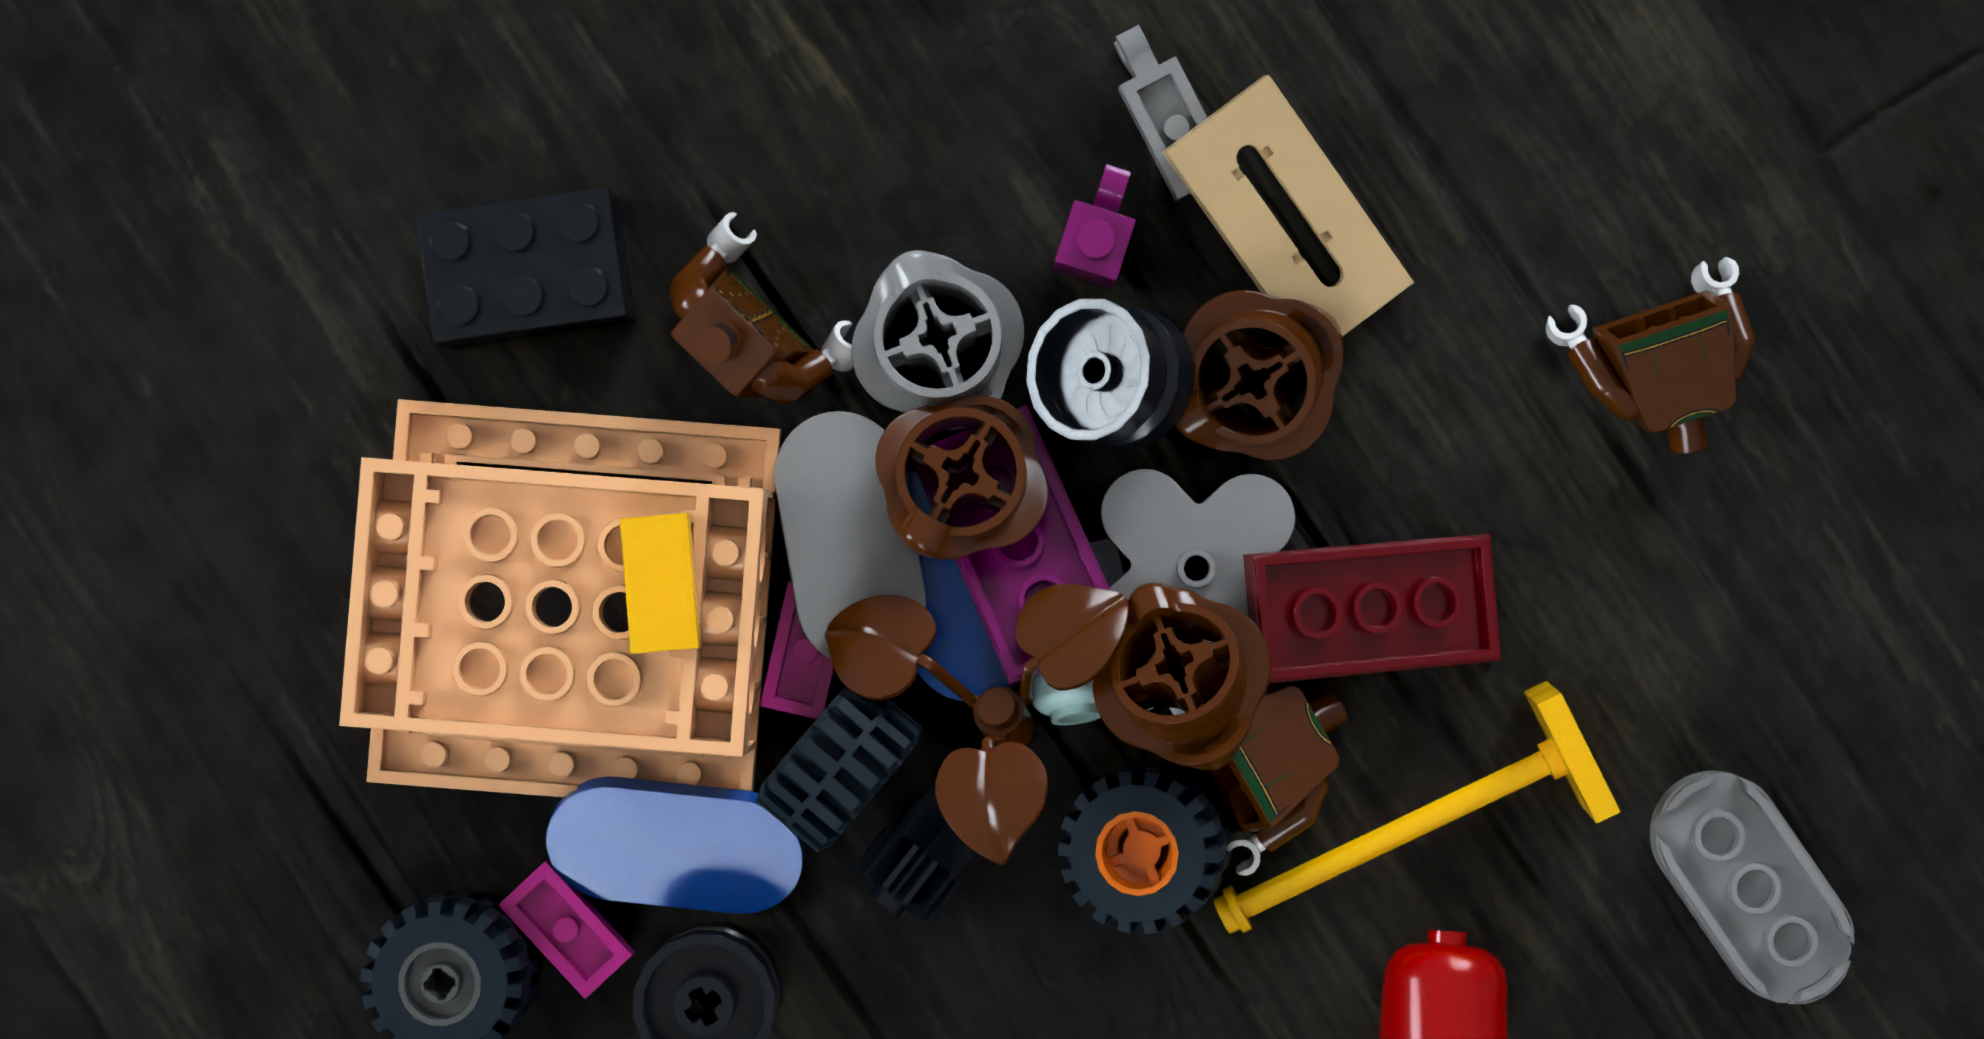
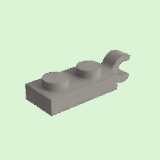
[1113,25,1207,202]

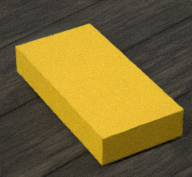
[620,513,701,654]

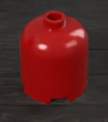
[1378,930,1508,1039]

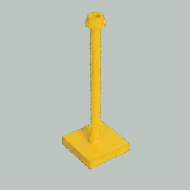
[1213,681,1621,934]

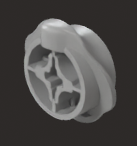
[851,250,1024,432]

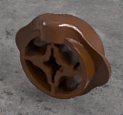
[1176,290,1344,460]
[875,395,1048,560]
[1093,582,1271,771]

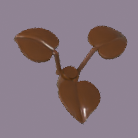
[825,583,1129,865]

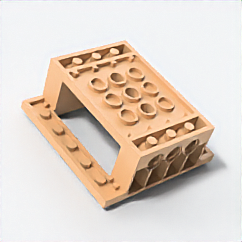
[339,399,782,797]

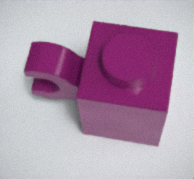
[1053,164,1136,289]

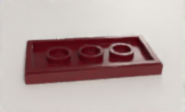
[1243,534,1501,683]

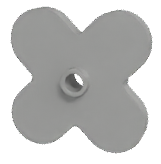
[1101,469,1295,662]

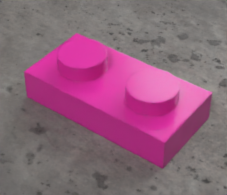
[760,581,834,719]
[498,859,636,999]

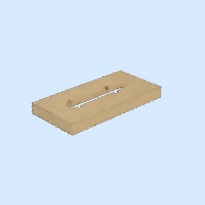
[1162,75,1414,337]

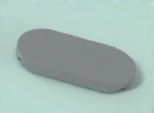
[774,411,926,659]
[1650,771,1854,1004]

